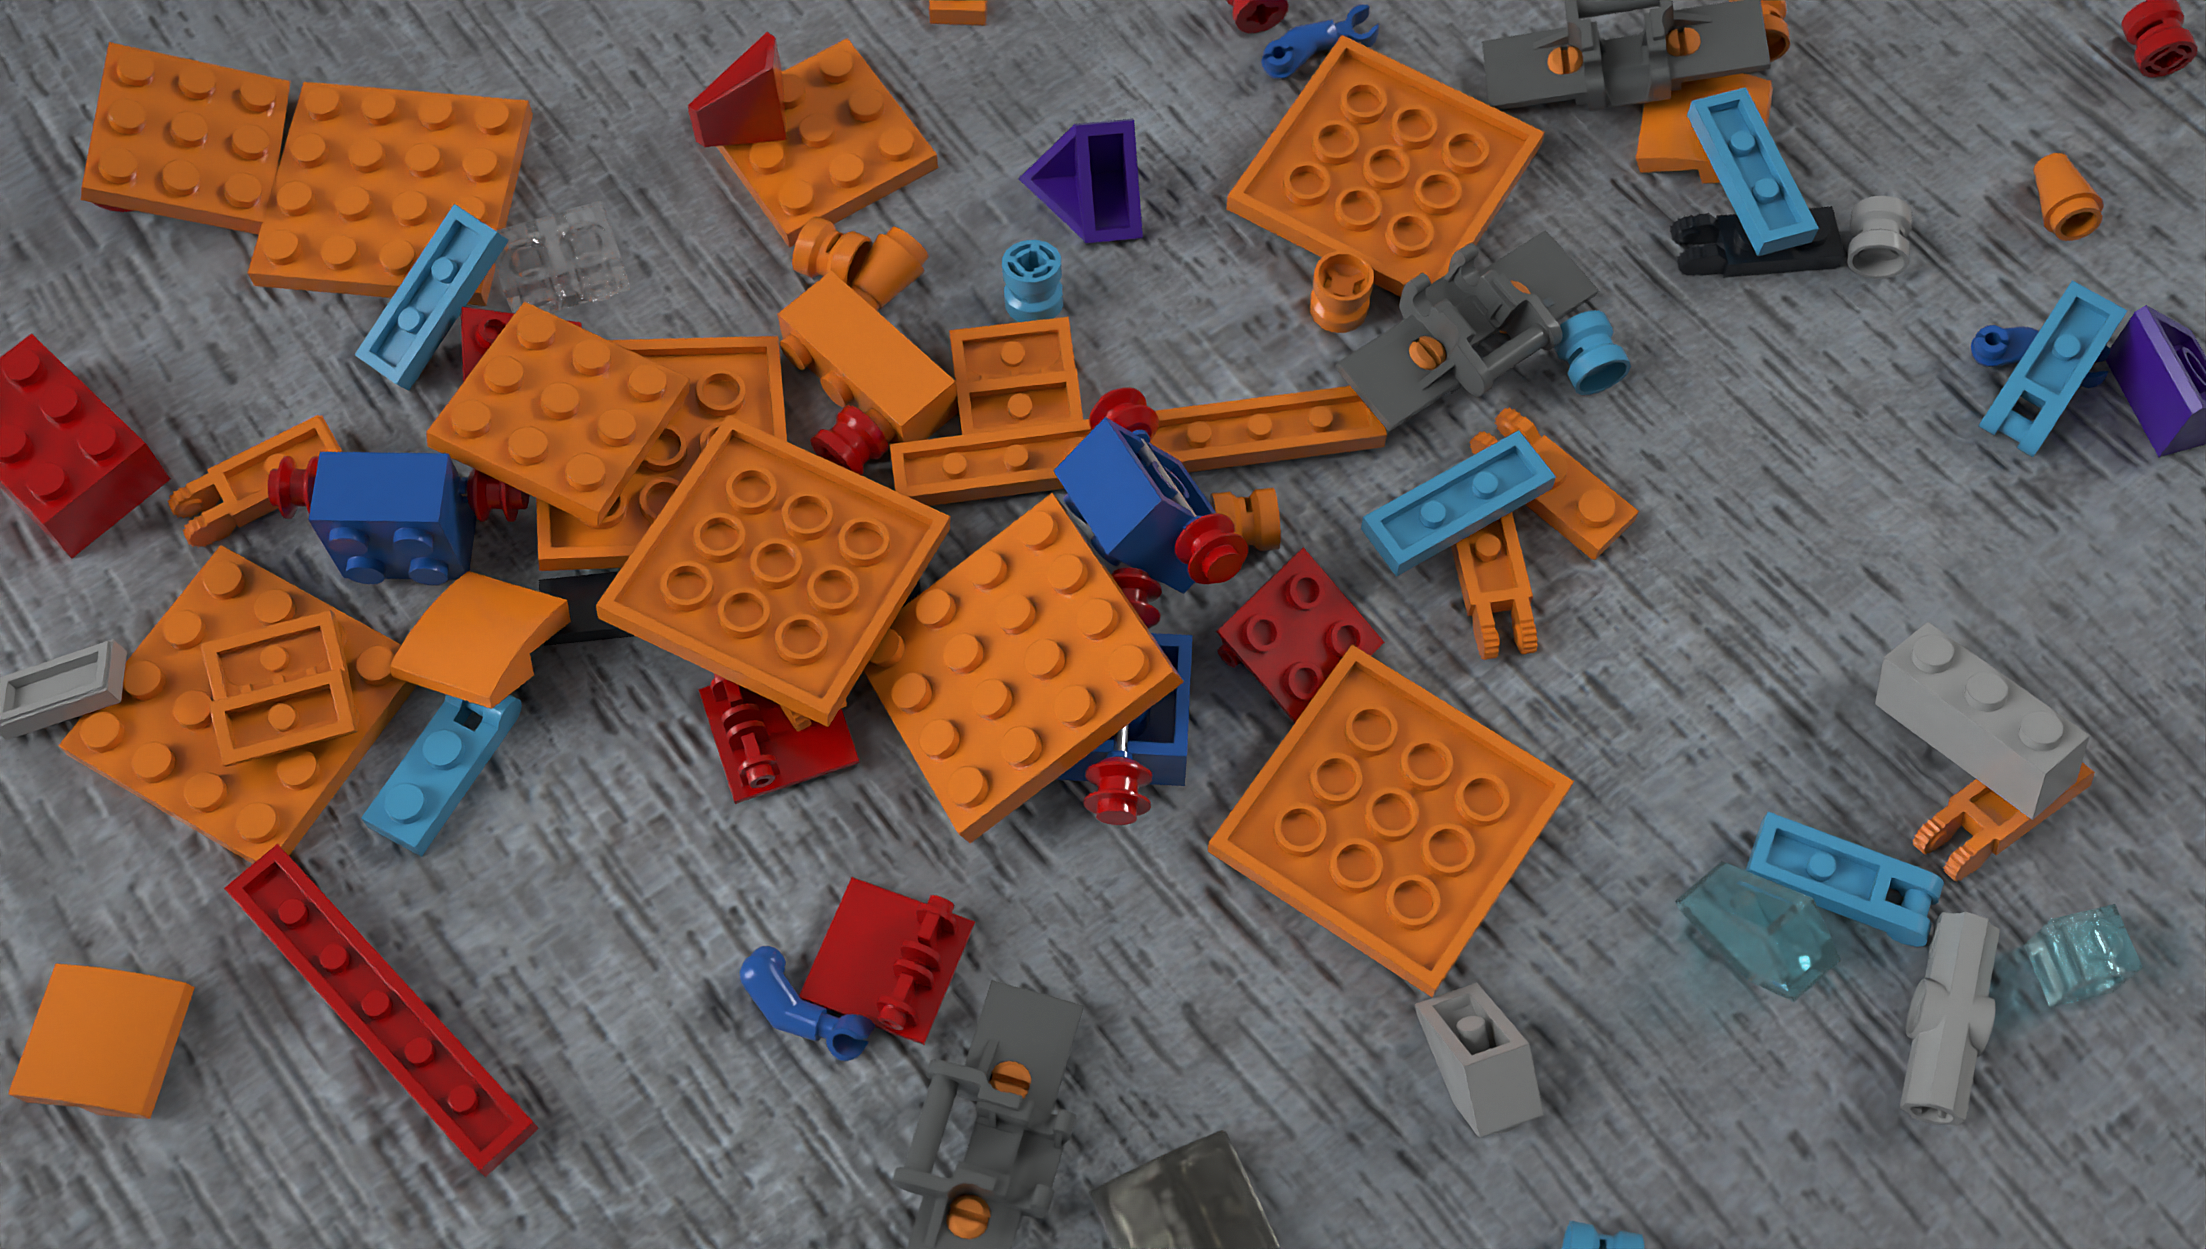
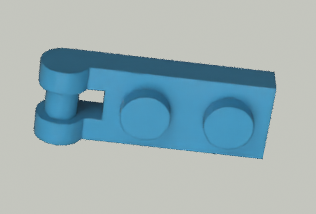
[1978,280,2128,457]
[361,694,522,857]
[1743,812,1944,947]

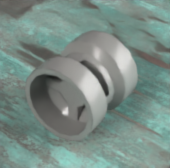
[1847,196,1913,279]

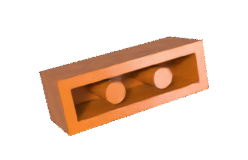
[777,271,959,444]

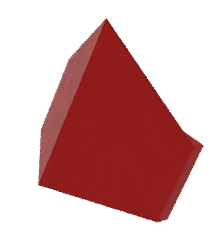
[687,32,787,147]

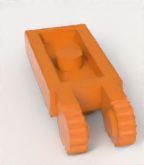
[1469,407,1639,560]
[167,415,342,548]
[1451,512,1538,660]
[1912,762,2095,882]

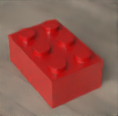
[0,333,171,559]

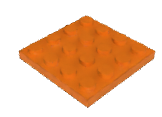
[1226,35,1545,297]
[247,82,533,306]
[536,336,787,571]
[596,415,951,727]
[863,493,1184,844]
[58,545,417,864]
[1208,645,1574,998]

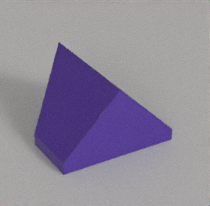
[1018,119,1143,243]

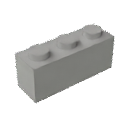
[1875,622,2090,820]

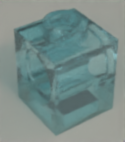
[2024,904,2143,1008]

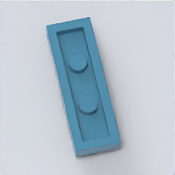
[1687,87,1819,256]
[355,204,509,391]
[1361,430,1556,577]

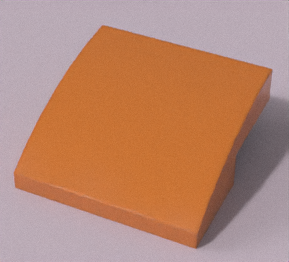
[1636,73,1773,184]
[949,317,1083,435]
[390,571,571,709]
[200,610,358,767]
[8,963,195,1119]

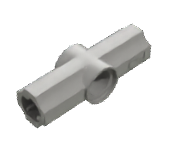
[1900,912,2000,1126]

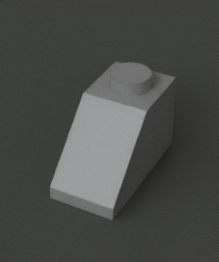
[1415,983,1544,1138]

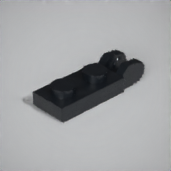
[1670,206,1845,278]

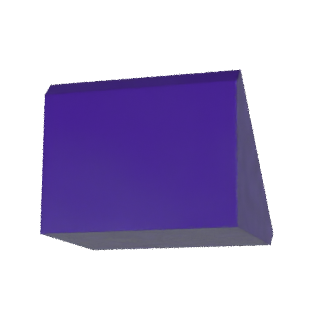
[2105,305,2206,457]

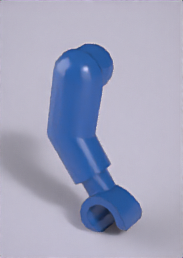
[1262,4,1379,80]
[1971,325,2111,388]
[739,946,876,1061]

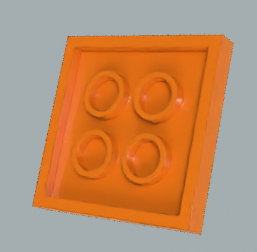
[716,38,938,248]
[81,42,291,235]
[426,301,690,527]

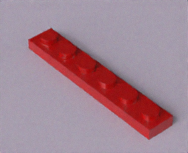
[224,844,539,1177]

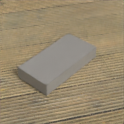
[0,639,127,740]

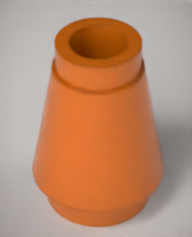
[2033,153,2104,241]
[850,227,929,311]

